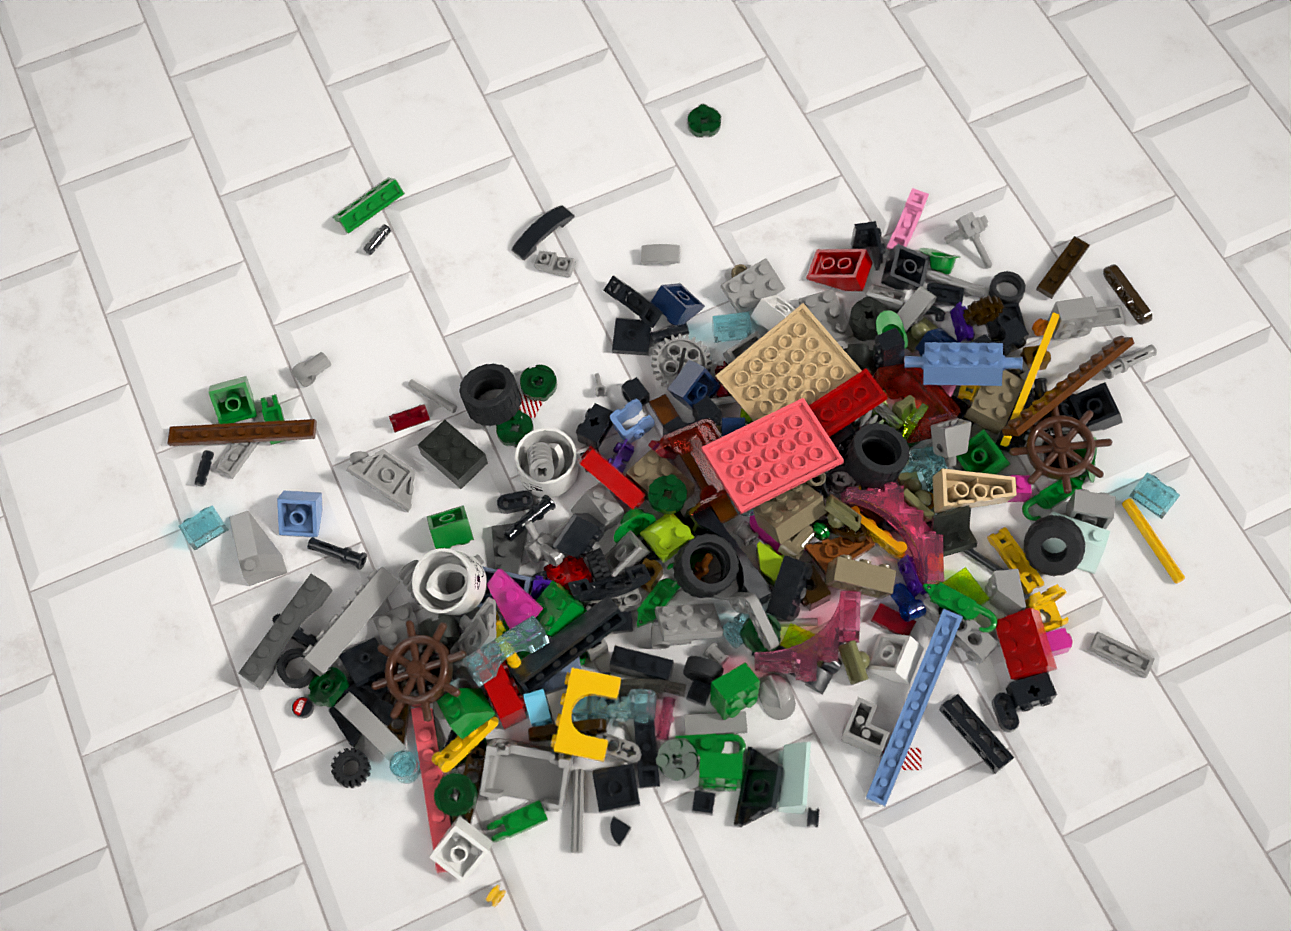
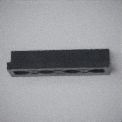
[939,694,1015,774]

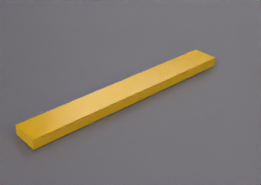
[1000,312,1060,447]

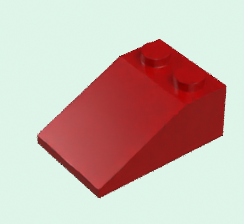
[806,249,873,291]

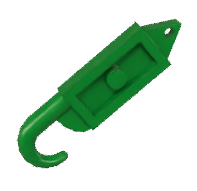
[1022,475,1086,521]
[637,562,680,628]
[923,582,997,632]
[674,733,746,758]

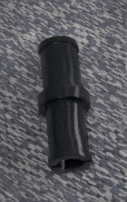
[651,323,689,344]

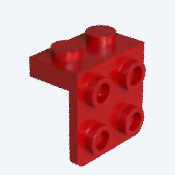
[544,555,593,592]

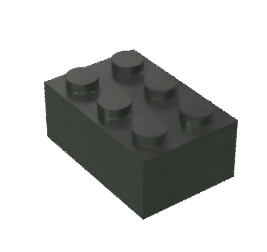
[418,420,488,489]

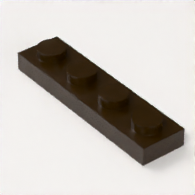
[1036,236,1090,299]

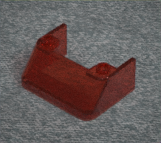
[873,364,960,443]
[653,419,729,516]

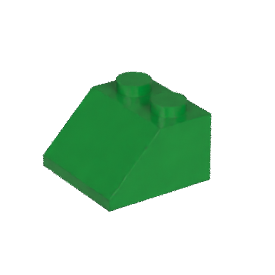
[208,376,257,424]
[956,430,1011,475]
[427,505,474,549]
[437,688,496,740]

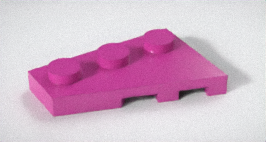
[486,569,543,640]

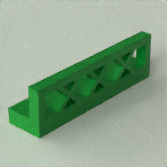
[333,177,405,234]

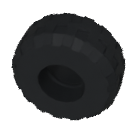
[1023,515,1085,576]

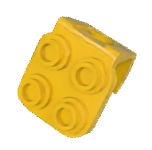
[1024,584,1069,632]

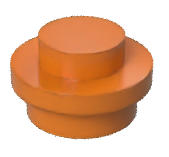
[1032,318,1049,336]

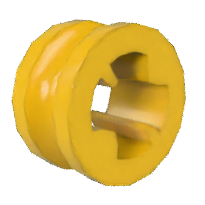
[486,885,506,907]

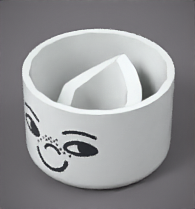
[515,428,578,498]
[412,548,487,615]

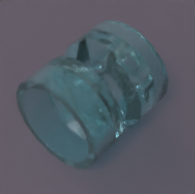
[722,613,750,649]
[389,750,421,784]

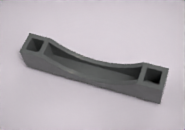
[238,574,333,690]

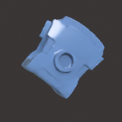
[610,399,655,444]

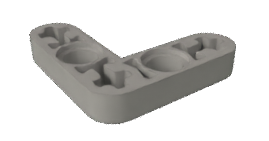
[728,592,779,651]
[591,697,641,763]

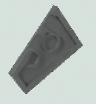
[491,523,528,574]

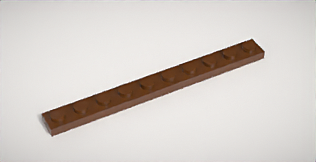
[1002,336,1135,436]

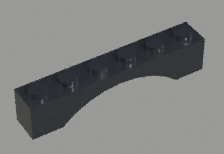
[682,502,773,605]

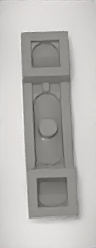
[334,692,406,763]

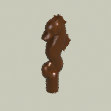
[693,553,713,583]

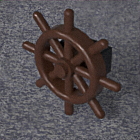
[1009,405,1113,494]
[371,620,467,722]

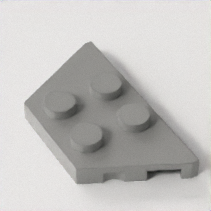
[346,449,415,512]
[450,597,496,670]

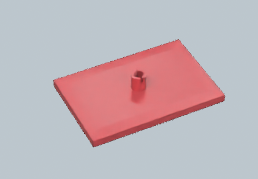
[701,398,844,514]

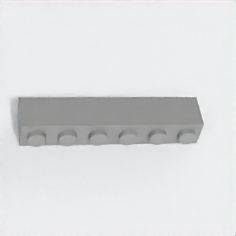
[301,567,400,676]

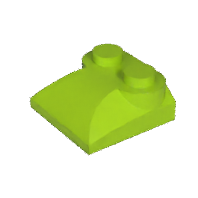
[640,514,694,563]

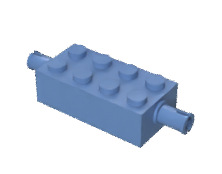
[905,342,1023,386]

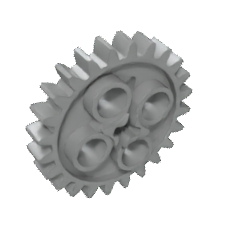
[651,334,712,389]

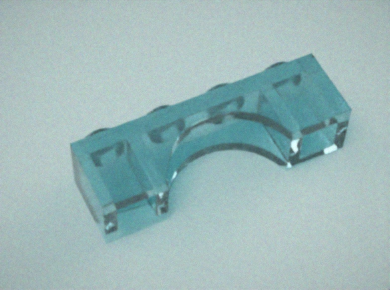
[463,615,549,687]
[572,689,657,723]

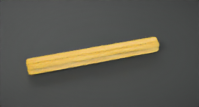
[1122,498,1185,584]

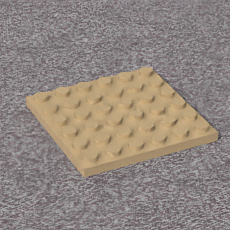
[716,303,862,422]

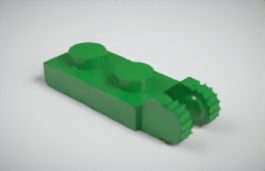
[261,394,285,445]
[486,800,548,843]

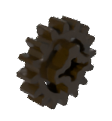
[962,296,1004,327]

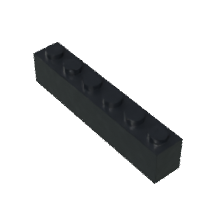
[509,595,627,694]

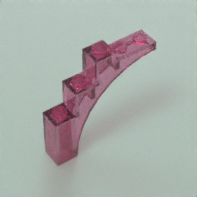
[841,482,944,585]
[754,591,861,682]

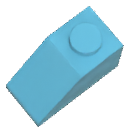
[523,689,552,727]

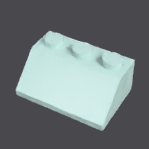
[1042,511,1110,574]
[777,742,811,814]

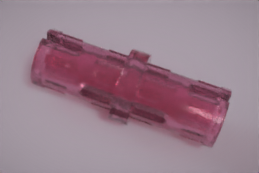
[656,697,676,740]

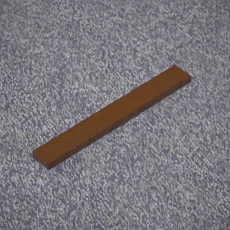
[649,394,738,523]
[167,419,317,446]

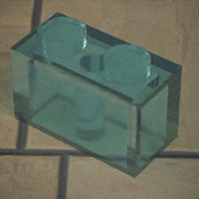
[712,312,752,343]
[1129,472,1180,519]
[178,505,229,551]

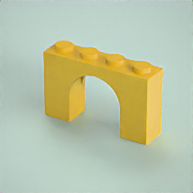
[551,668,621,762]

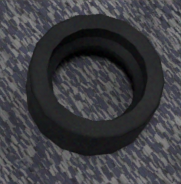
[988,271,1026,304]
[277,648,316,689]
[683,656,724,686]

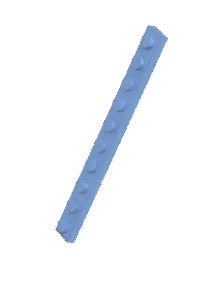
[866,609,963,807]

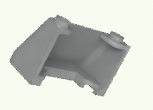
[480,738,574,812]

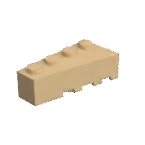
[933,469,1016,513]

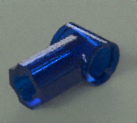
[890,582,926,622]

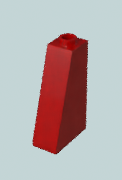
[578,445,645,509]

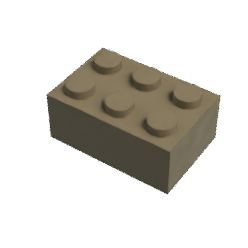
[963,370,1025,434]
[626,449,695,515]
[753,482,827,545]
[825,555,897,599]

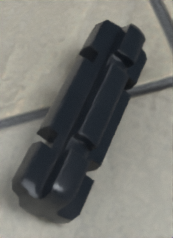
[364,224,391,255]
[194,450,214,487]

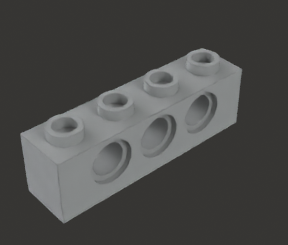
[920,597,999,665]

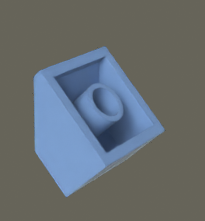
[277,490,323,537]

